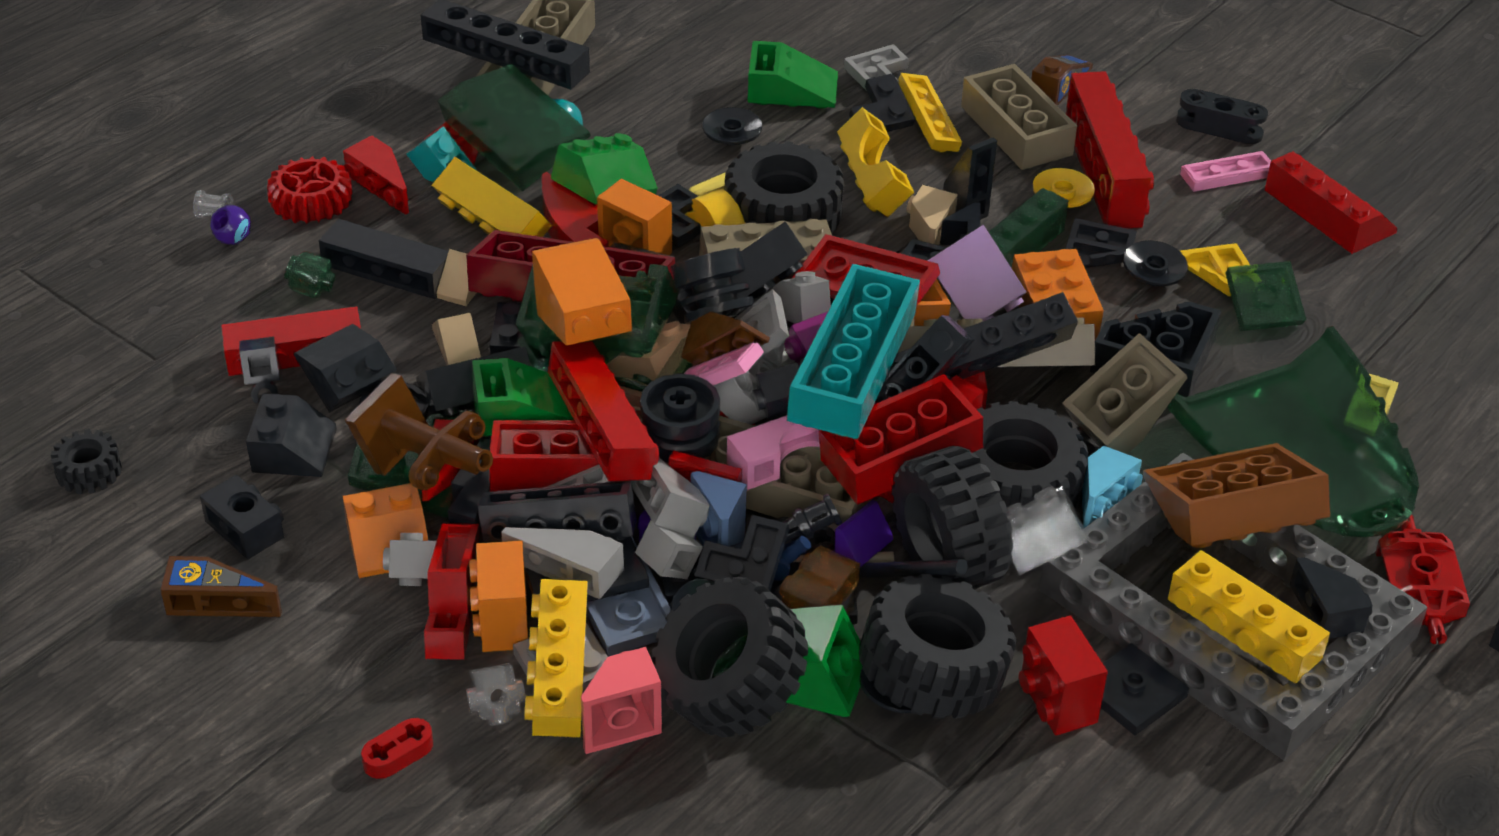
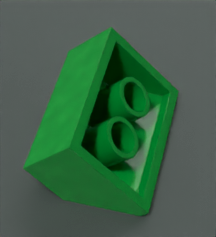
[551,133,658,204]

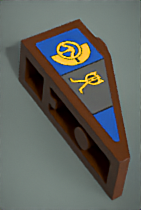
[1031,55,1093,106]
[160,556,282,617]

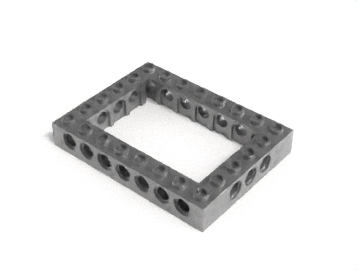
[1040,453,1427,760]

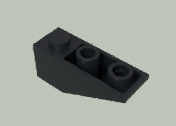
[876,315,975,403]

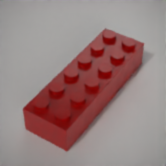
[1065,71,1154,229]

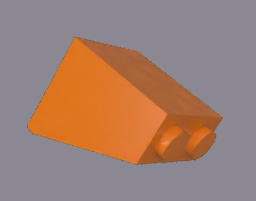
[532,238,632,346]

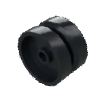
[640,373,720,463]

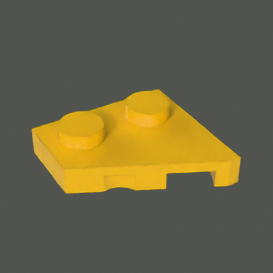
[1180,243,1261,296]

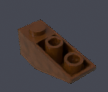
[681,311,770,366]

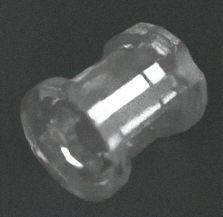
[193,190,234,218]

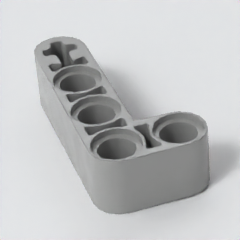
[714,341,785,425]

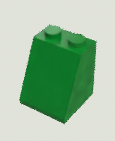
[786,605,862,717]

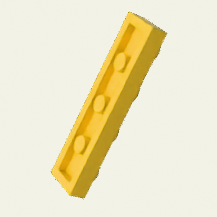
[898,73,962,152]

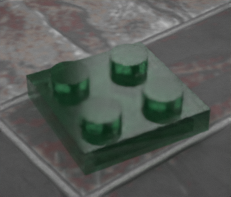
[1225,261,1307,331]

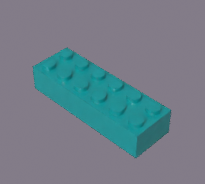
[787,264,920,439]

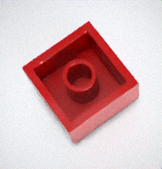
[1019,615,1108,736]

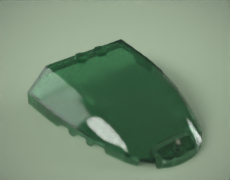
[1167,326,1419,537]

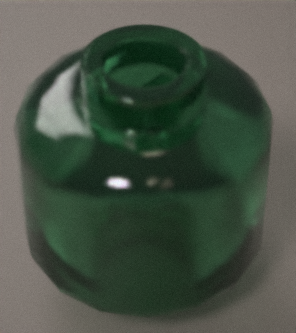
[284,251,336,298]

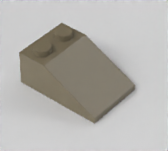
[1062,333,1187,454]

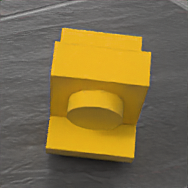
[685,189,745,227]

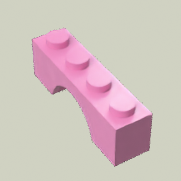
[727,416,820,490]

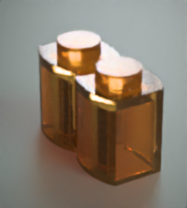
[779,546,860,609]

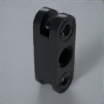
[1176,89,1268,144]

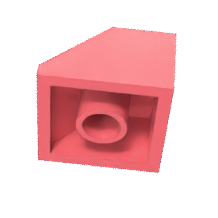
[581,647,662,754]

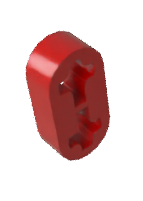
[361,718,433,779]

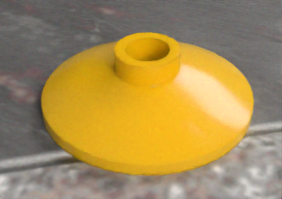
[1033,168,1095,208]

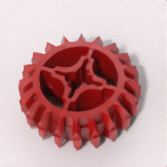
[267,156,353,224]

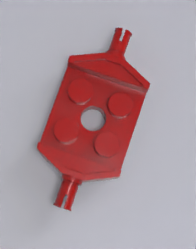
[1375,514,1470,645]

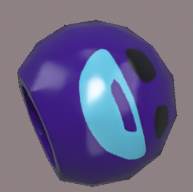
[210,205,251,245]

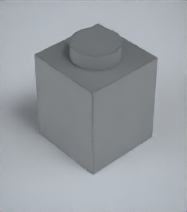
[635,520,703,579]

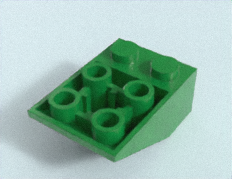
[748,41,838,108]
[472,358,574,436]

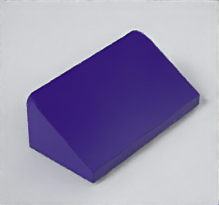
[835,500,893,568]

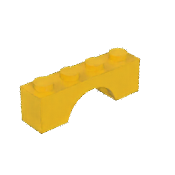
[837,107,914,217]

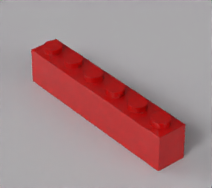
[548,341,659,481]

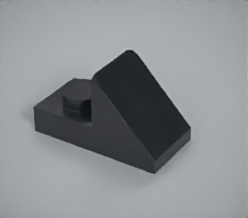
[940,203,981,245]

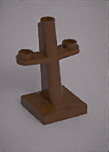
[345,373,493,490]

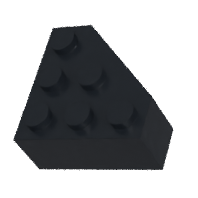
[1090,302,1221,401]

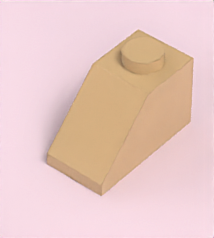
[907,185,958,246]

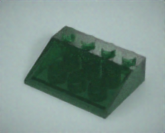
[438,64,591,191]

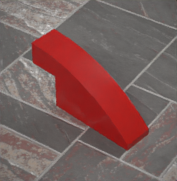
[542,172,609,247]
[424,524,479,659]

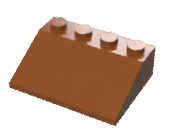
[1143,443,1330,548]

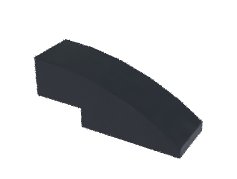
[448,437,490,539]

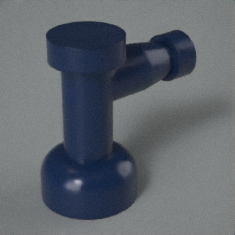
[774,536,811,581]

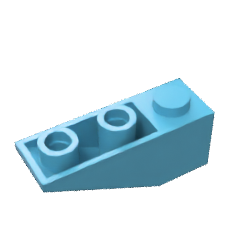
[1082,446,1143,528]

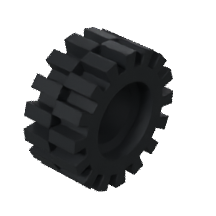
[51,429,122,494]

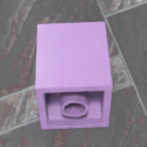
[927,225,1026,321]

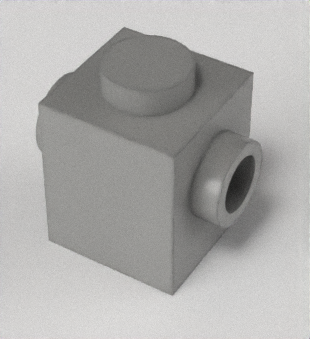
[383,533,437,586]

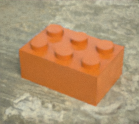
[1012,249,1104,340]

